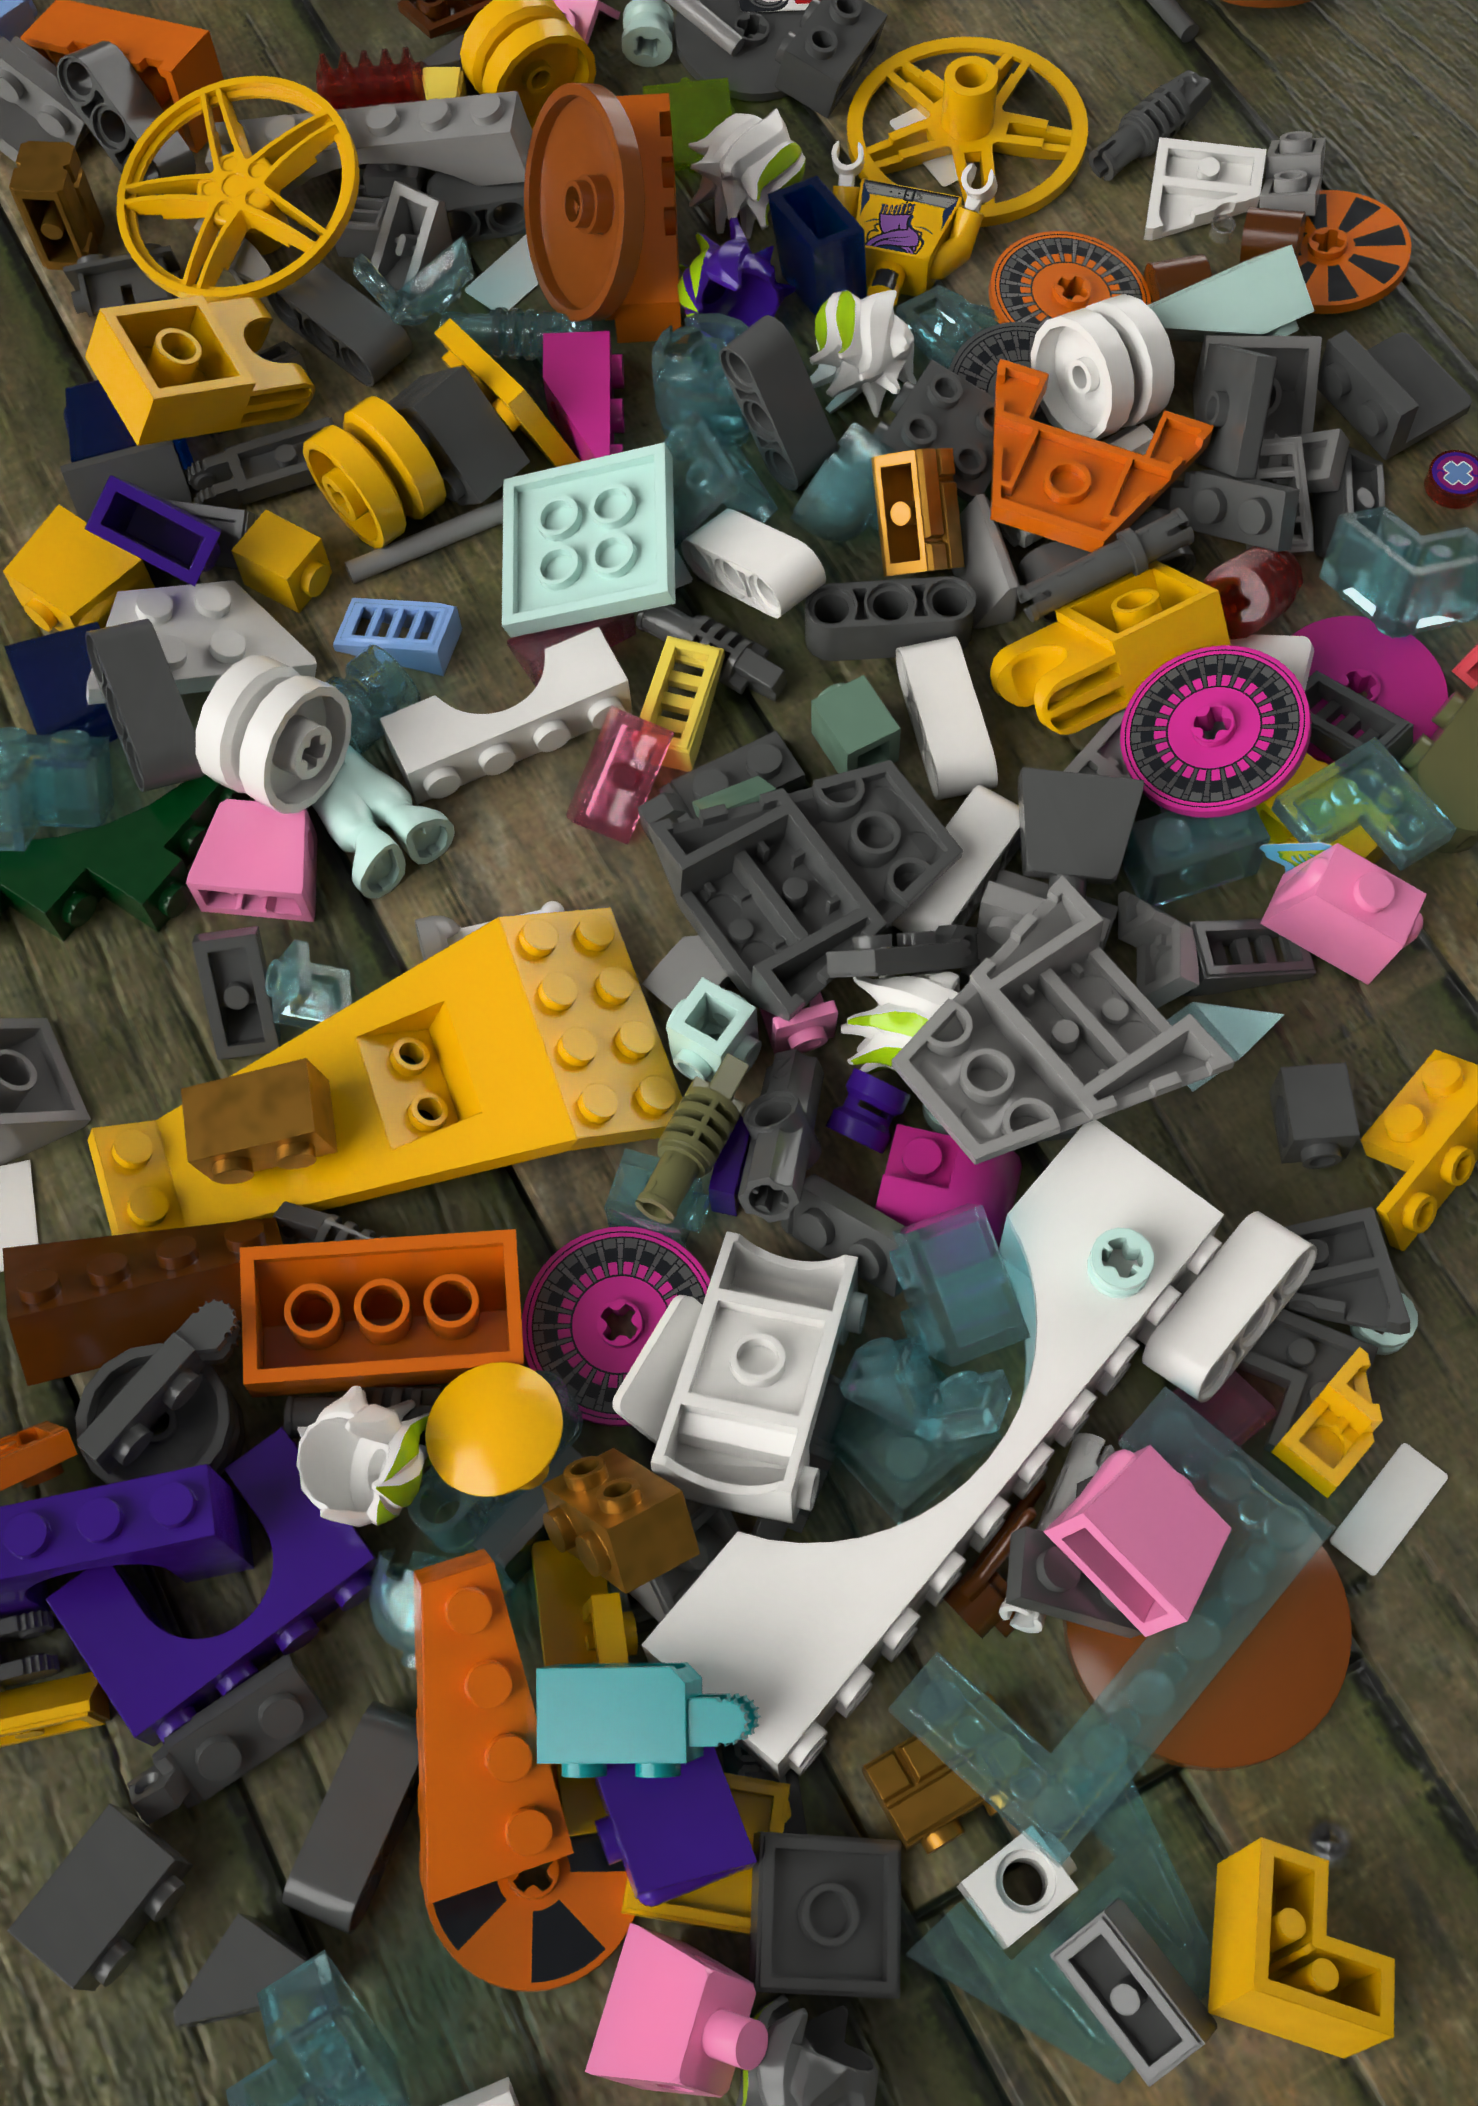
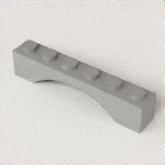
[205,91,533,199]

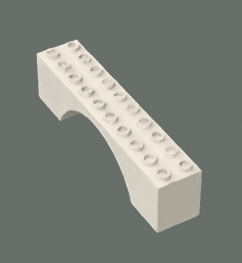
[642,1120,1224,1781]

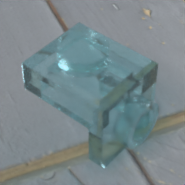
[265,939,352,1029]

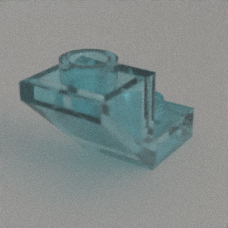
[839,1335,1012,1444]

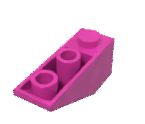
[543,331,625,461]

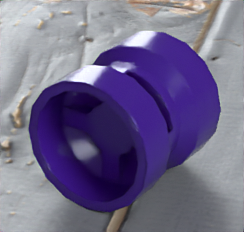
[826,1068,911,1154]

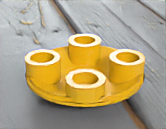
[425,1362,563,1497]

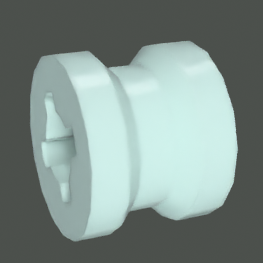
[622,0,674,67]

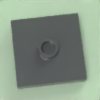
[1194,343,1278,479]
[749,1831,902,1999]

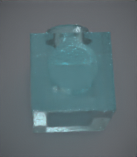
[604,1148,710,1248]

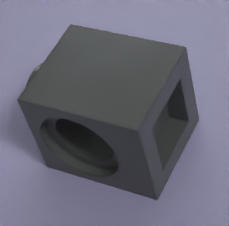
[1269,1062,1360,1169]

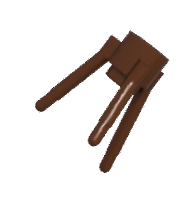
[943,1478,1047,1639]

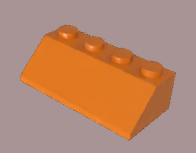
[240,1229,524,1398]

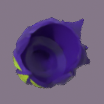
[677,217,796,347]

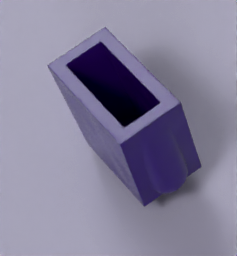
[84,475,221,587]
[594,1747,757,1907]

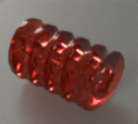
[316,47,426,110]
[1203,546,1304,640]

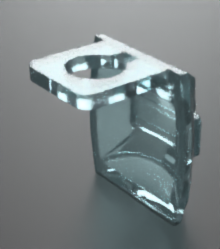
[353,236,474,326]

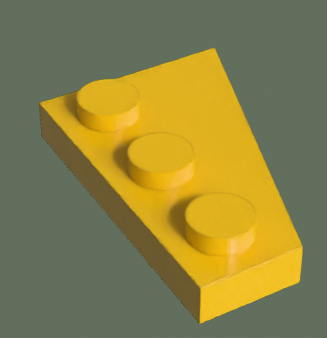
[434,318,581,467]

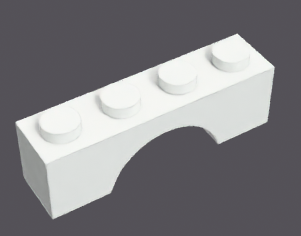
[380,626,633,805]

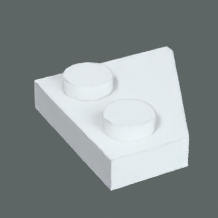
[1144,137,1267,241]

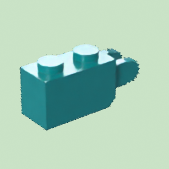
[536,1662,761,1778]

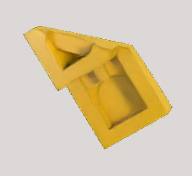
[1272,1347,1383,1499]

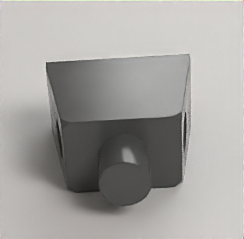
[1018,767,1144,900]

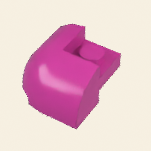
[875,1124,1022,1277]

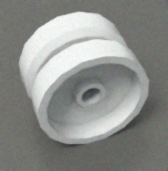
[1031,294,1175,440]
[196,655,352,814]

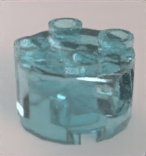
[652,313,750,449]

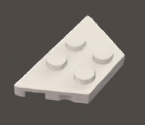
[86,580,317,705]

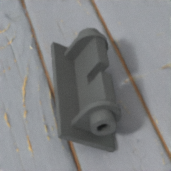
[63,243,181,317]

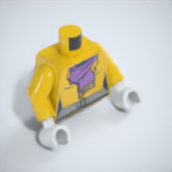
[830,141,998,306]

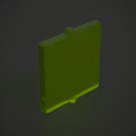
[643,77,732,173]

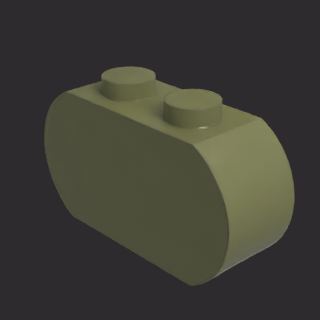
[1392,685,1478,853]

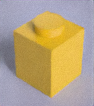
[231,509,332,613]

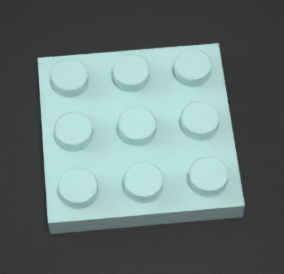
[502,442,676,638]

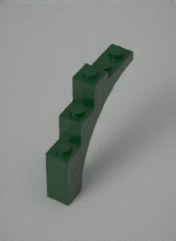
[0,774,250,942]

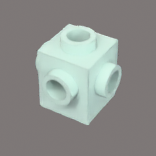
[666,977,762,1082]

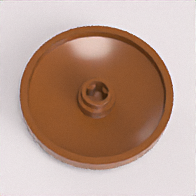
[524,83,645,322]
[1063,1480,1352,1771]

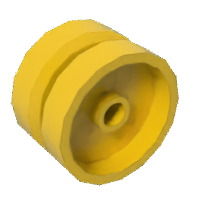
[460,0,596,131]
[303,396,446,549]

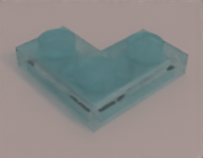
[1271,737,1457,871]

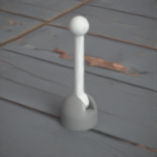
[415,901,565,961]

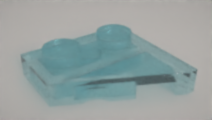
[895,285,999,369]

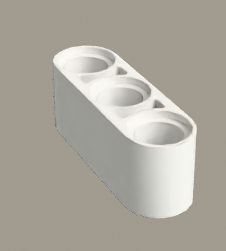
[681,508,826,619]
[896,636,998,800]
[891,784,1021,933]
[1142,1211,1317,1403]

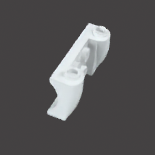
[651,1231,868,1524]

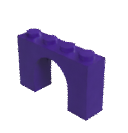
[46,1427,386,1747]
[0,1464,254,1619]

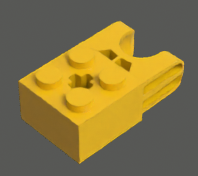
[85,295,316,446]
[990,560,1231,735]

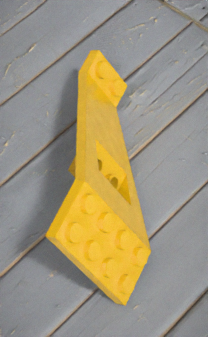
[88,907,682,1236]

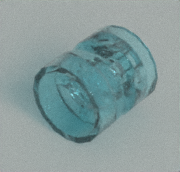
[325,645,422,755]

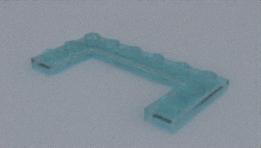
[888,1386,1336,1868]

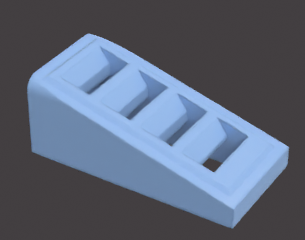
[333,598,462,676]

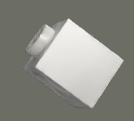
[957,1826,1079,1950]

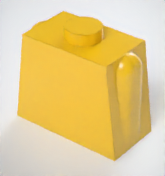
[3,504,155,650]

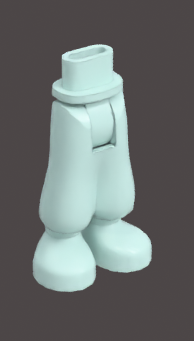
[312,745,455,899]

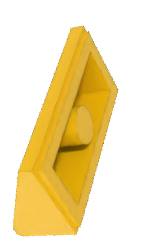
[0,1672,110,1748]

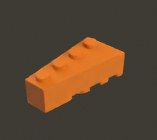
[20,0,225,153]
[605,93,682,343]
[413,1549,574,1905]

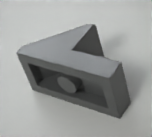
[192,926,281,1060]

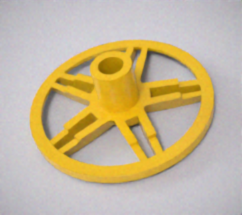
[847,37,1088,227]
[116,76,360,303]

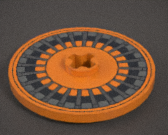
[989,231,1151,325]

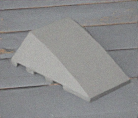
[892,875,1235,1165]

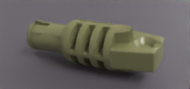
[635,1053,749,1224]

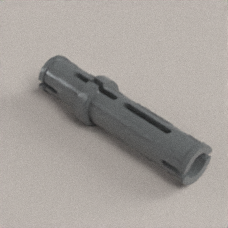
[1016,508,1195,623]

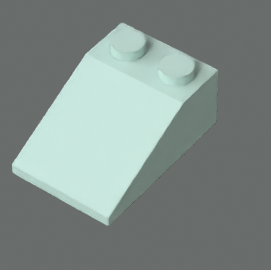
[1147,244,1315,342]

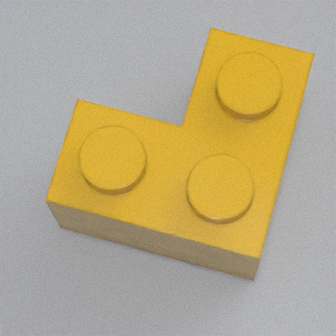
[1208,1837,1395,2059]

